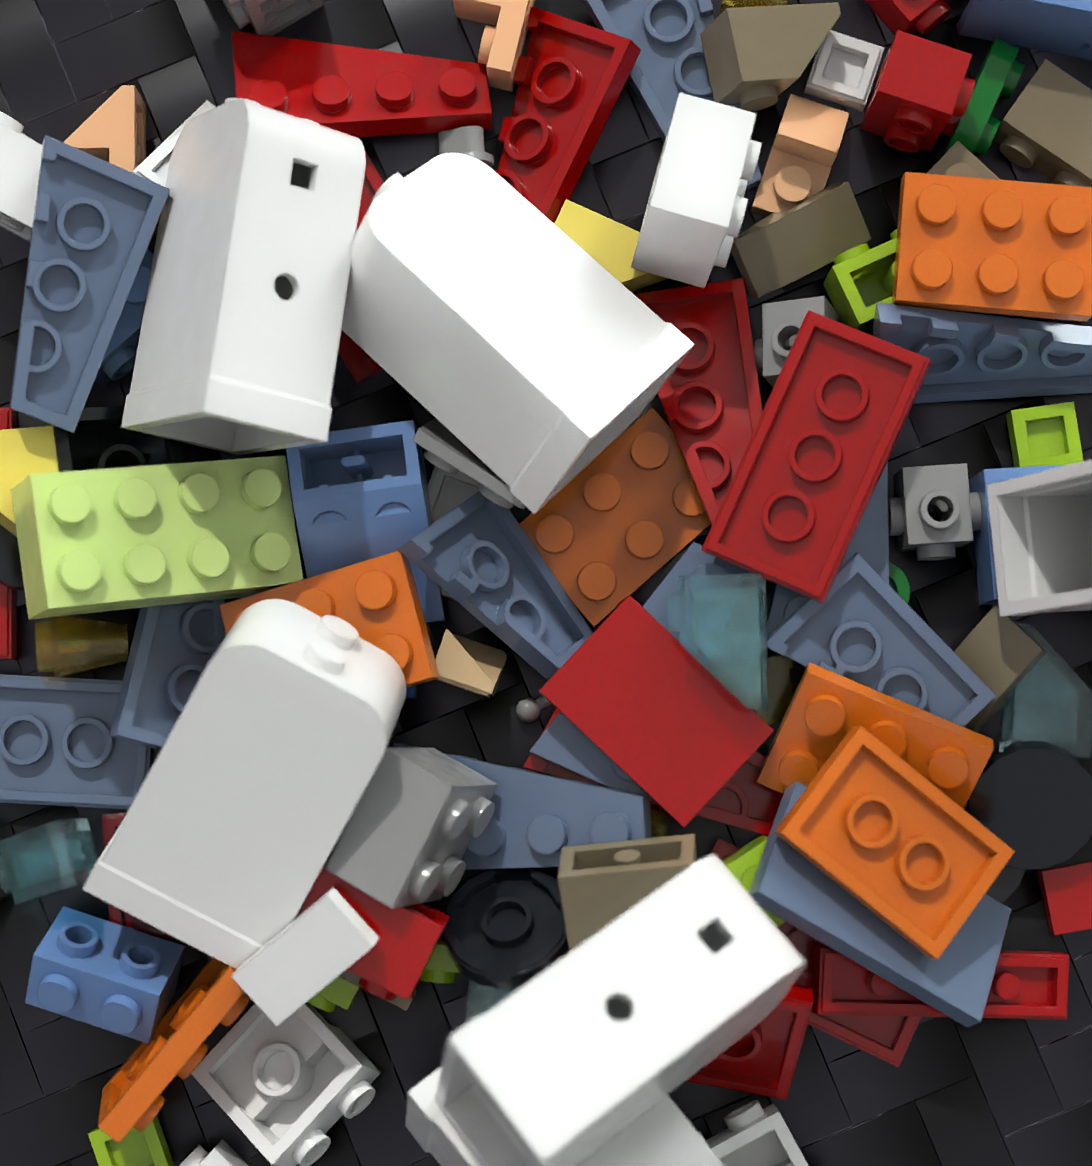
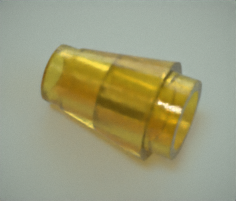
[35,616,129,678]

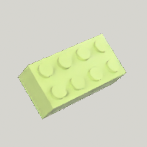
[11,455,303,620]

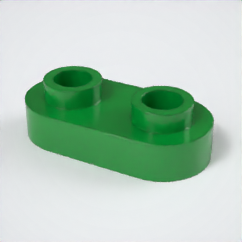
[944,38,1025,155]

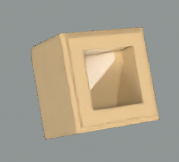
[435,629,507,698]

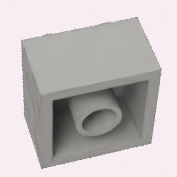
[325,748,498,909]

